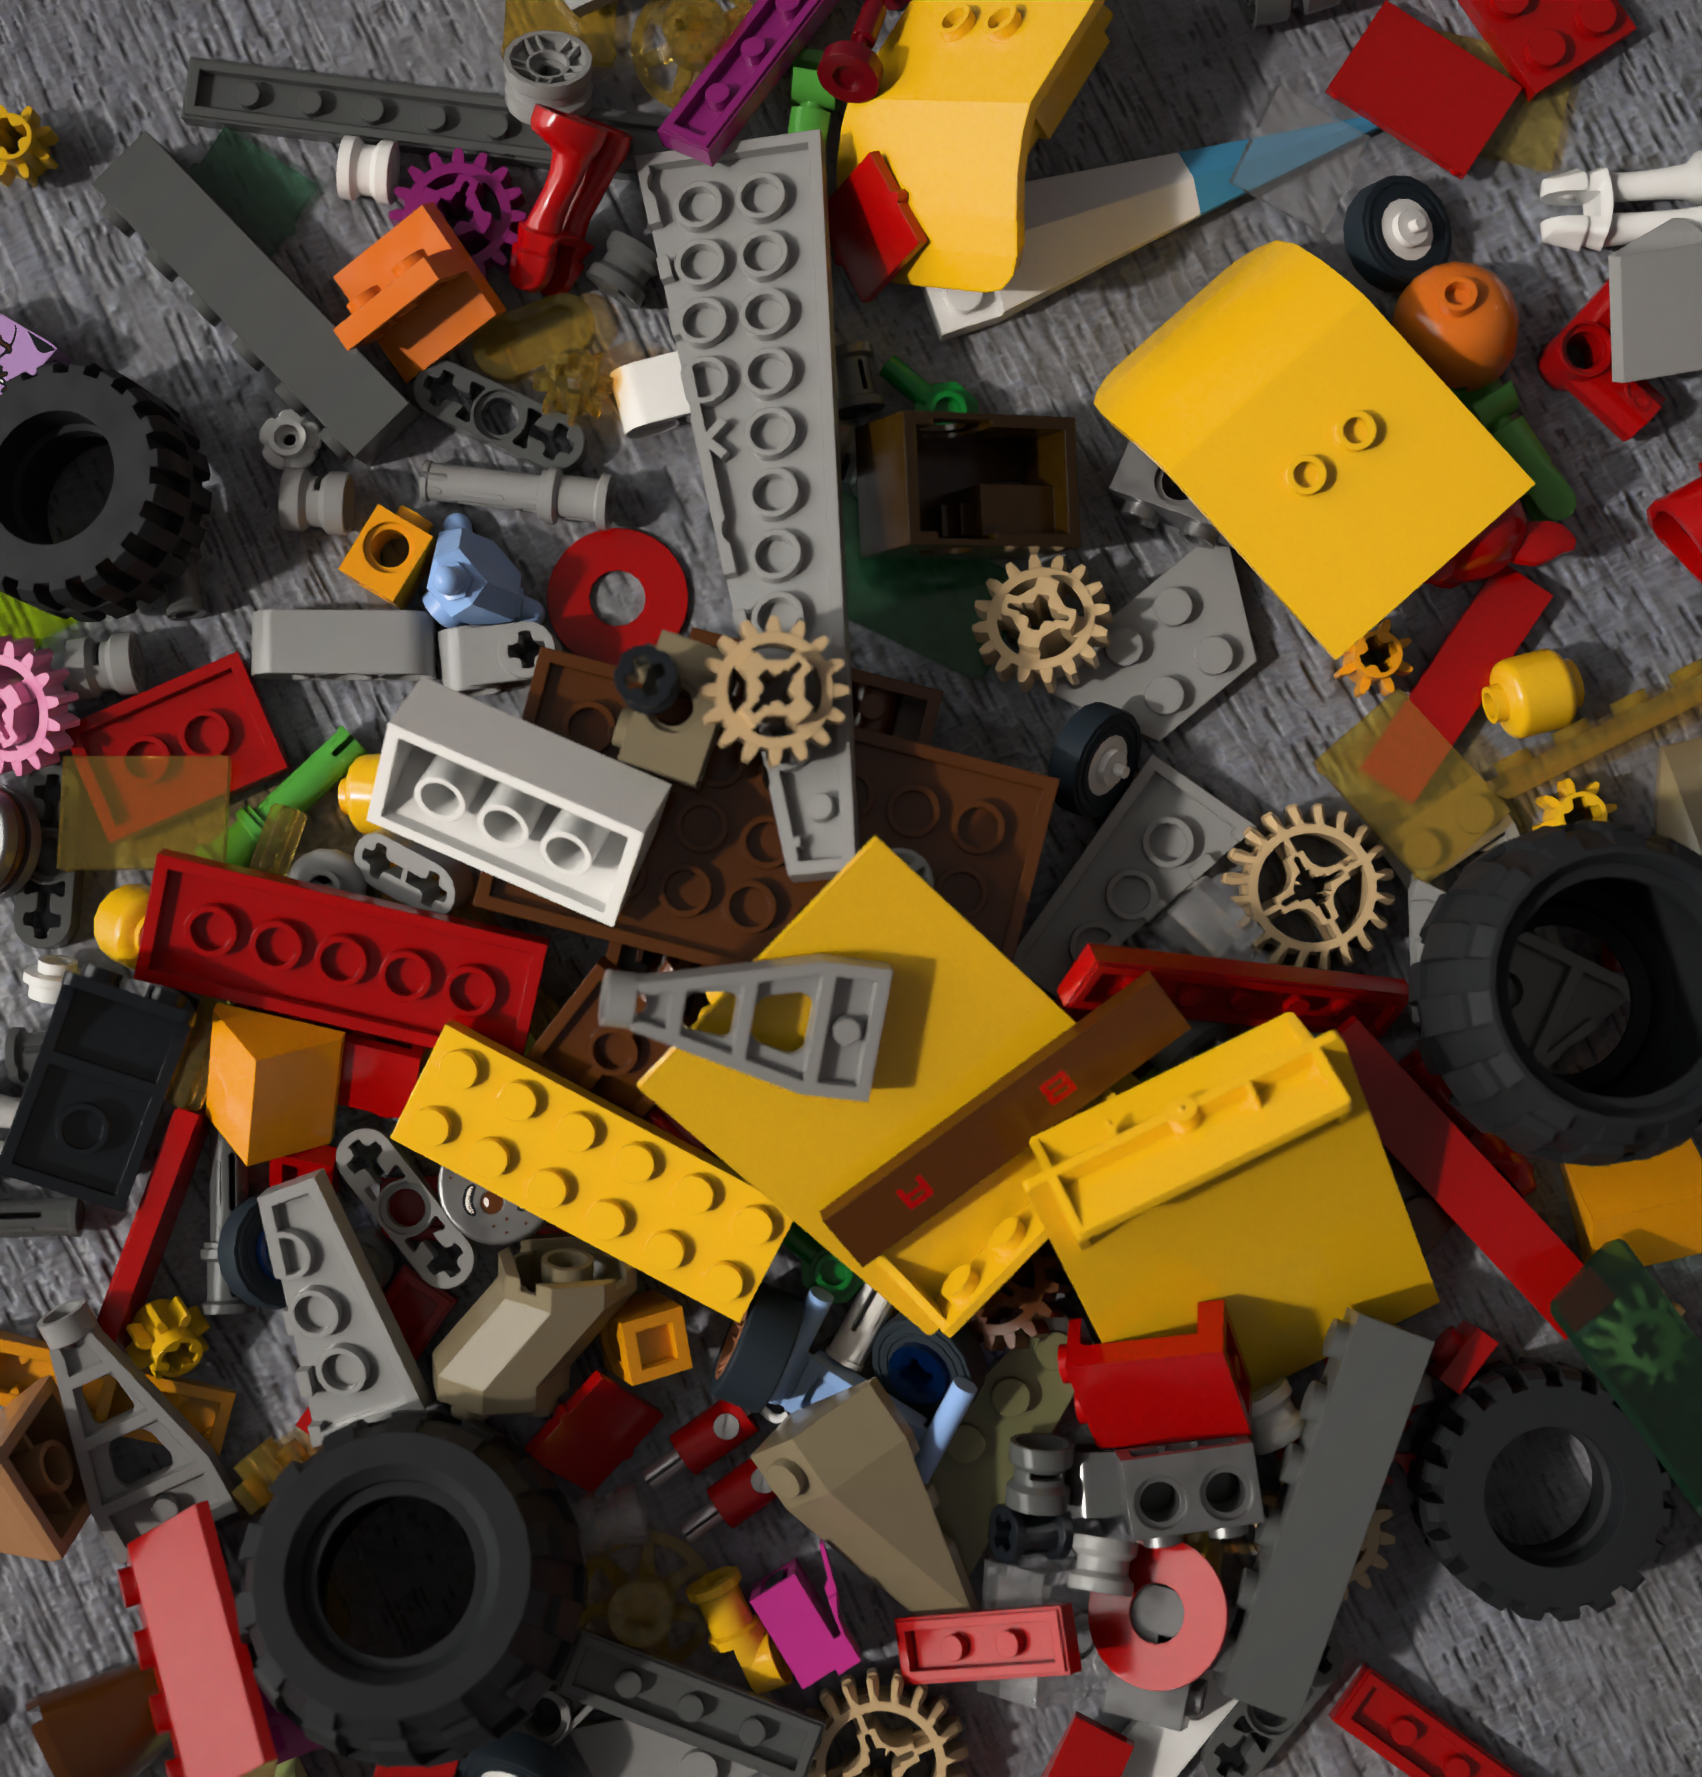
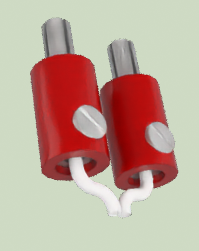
[642,1399,789,1543]

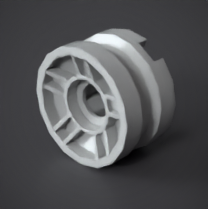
[503,30,593,125]

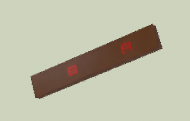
[820,970,1191,1268]

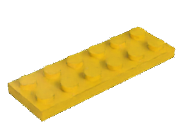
[390,1019,793,1323]

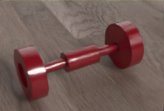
[817,0,912,103]

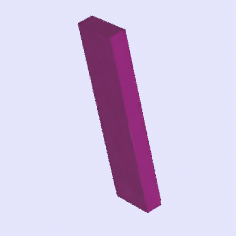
[657,0,840,167]

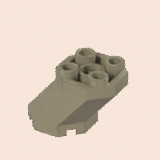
[432,1232,637,1421]

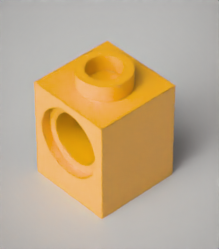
[338,504,437,610]
[599,1290,693,1386]

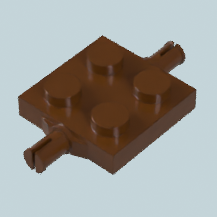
[525,955,693,1119]

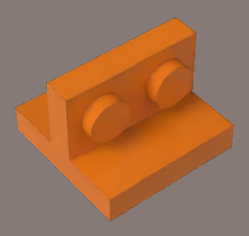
[332,202,507,384]

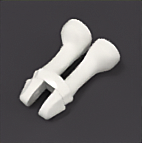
[1540,150,1702,252]

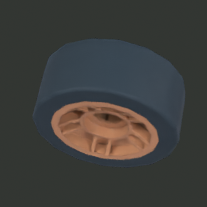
[710,1282,804,1413]

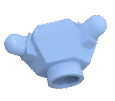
[422,513,545,628]

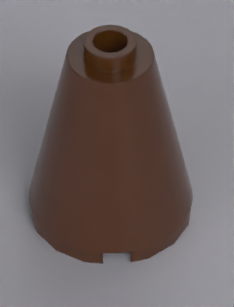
[25,1661,172,1777]

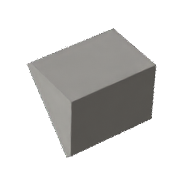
[1608,218,1702,383]

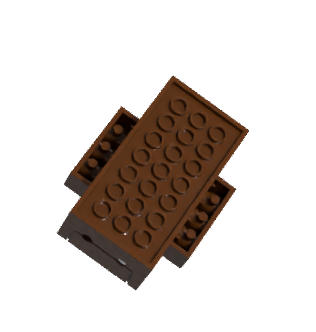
[472,627,1060,1024]

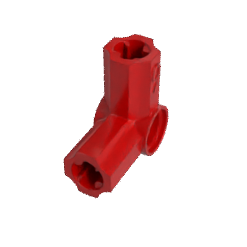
[1537,278,1666,442]

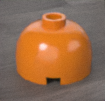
[1391,261,1520,393]

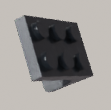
[0,963,197,1212]

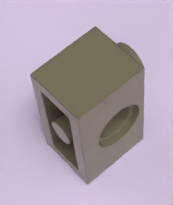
[612,629,737,791]

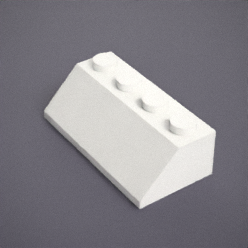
[366,677,672,927]

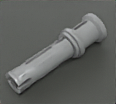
[419,460,616,531]

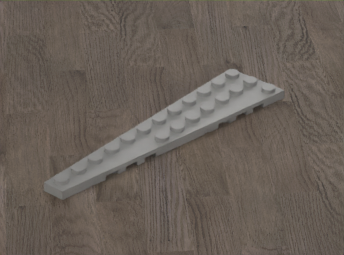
[634,129,860,883]

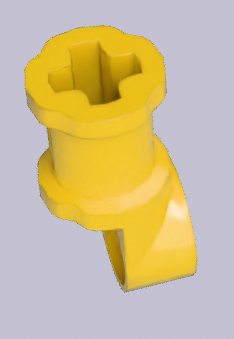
[685,1565,793,1695]

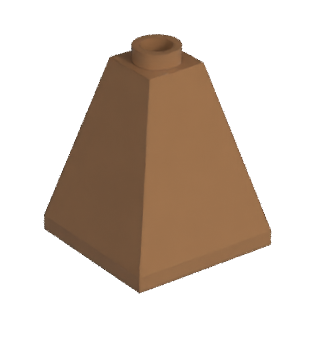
[0,1375,91,1562]

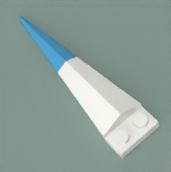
[920,117,1381,342]

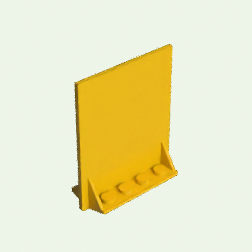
[637,835,1141,1338]
[1023,1012,1440,1393]

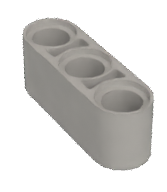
[251,609,436,681]

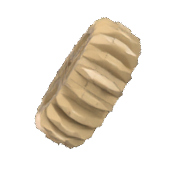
[1220,803,1395,970]
[805,1667,968,1777]

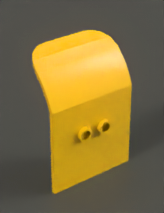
[836,0,1113,293]
[1093,240,1536,661]

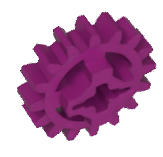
[389,148,528,284]

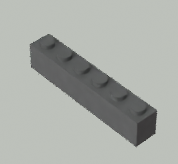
[91,130,423,467]
[1210,1307,1435,1723]

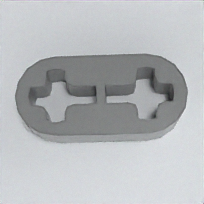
[354,828,473,914]

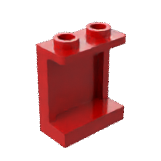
[1057,1299,1252,1449]

